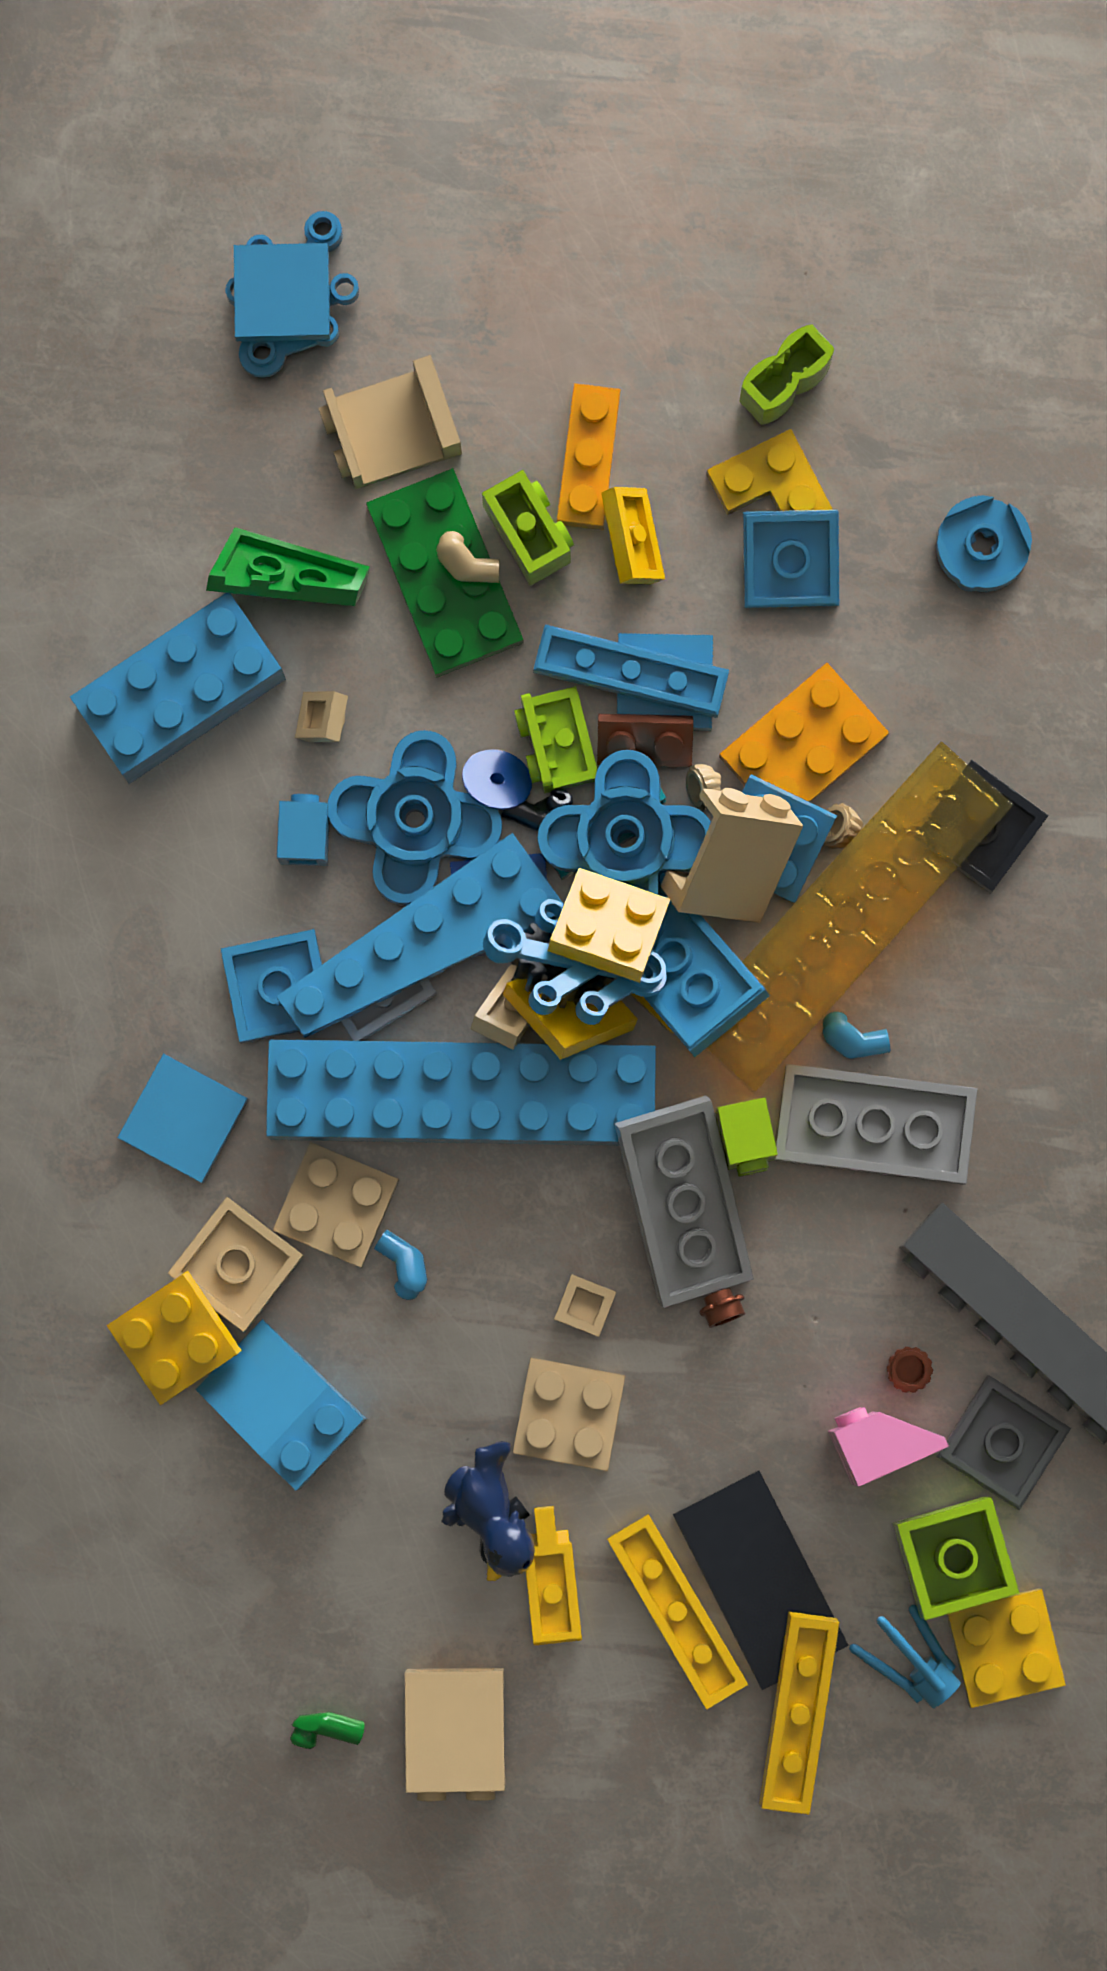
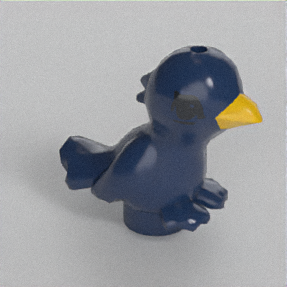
[441,1441,535,1581]

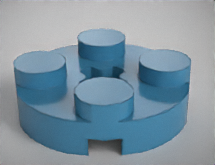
[936,495,1032,592]

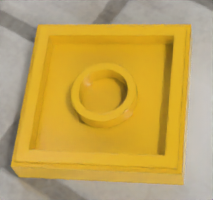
[503,979,638,1060]

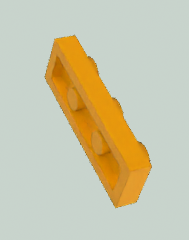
[557,383,621,530]

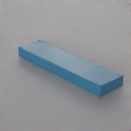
[533,624,729,718]

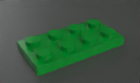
[366,468,524,678]

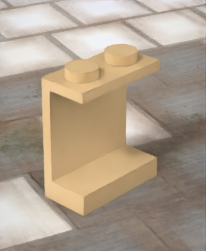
[319,355,462,489]
[661,788,803,923]
[405,1668,505,1801]

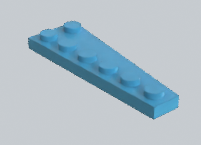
[276,833,564,1038]

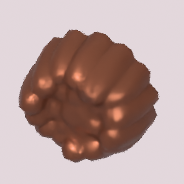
[886,1346,933,1393]

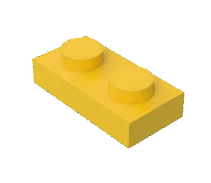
[601,487,665,584]

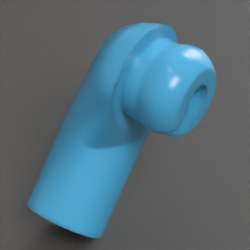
[822,1011,891,1059]
[374,1230,428,1300]

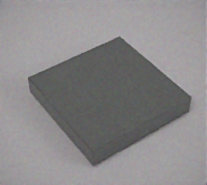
[936,1375,1071,1510]

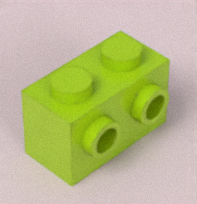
[482,470,574,586]

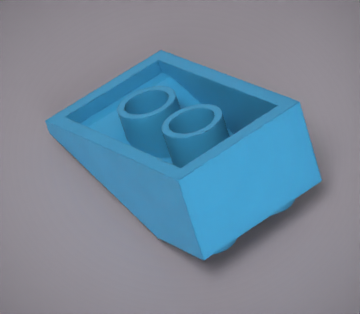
[195,1319,367,1491]

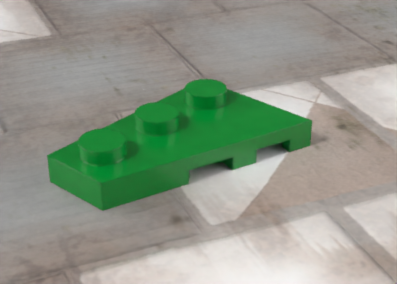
[206,527,370,606]

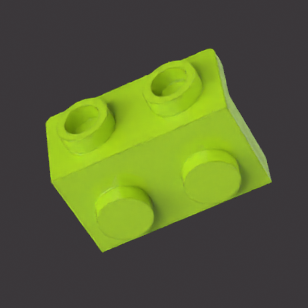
[514,686,597,794]

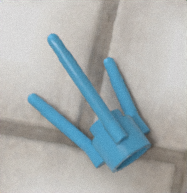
[849,1605,961,1709]

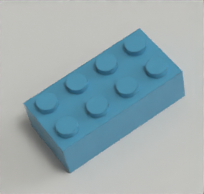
[70,593,286,784]

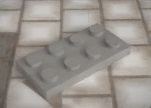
[774,1064,978,1185]
[614,1095,754,1308]

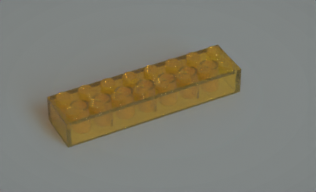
[705,741,1013,1094]

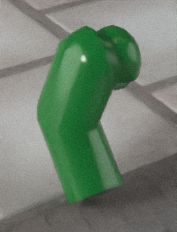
[290,1712,365,1749]

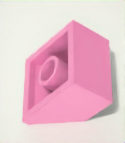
[828,1407,949,1487]

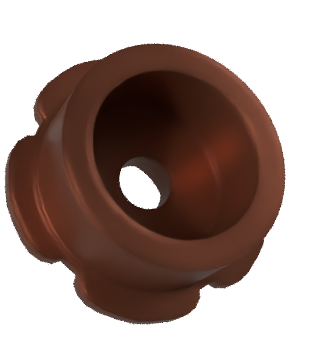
[699,1288,745,1328]

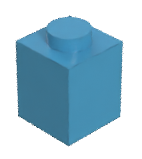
[277,794,330,866]

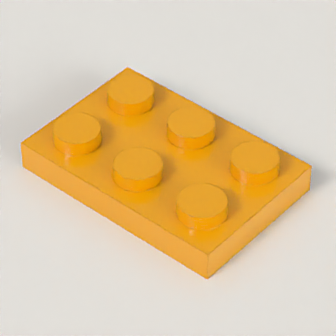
[719,662,889,803]

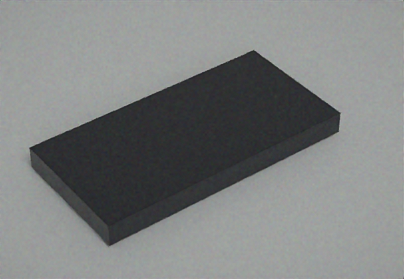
[673,1470,849,1690]

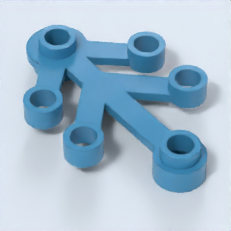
[225,211,359,378]
[483,899,667,1025]

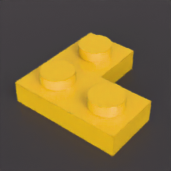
[706,429,833,515]

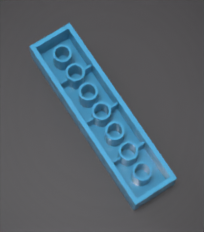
[266,1039,656,1146]

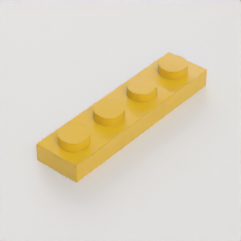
[607,1514,749,1710]
[759,1612,840,1815]

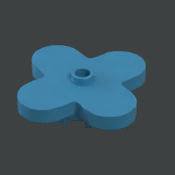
[328,730,502,906]
[538,750,711,895]

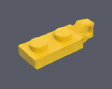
[526,1506,582,1646]

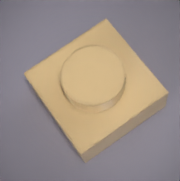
[295,691,348,742]
[554,1274,616,1337]

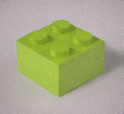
[892,1496,1020,1620]

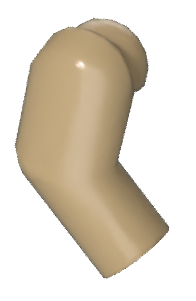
[436,531,500,583]

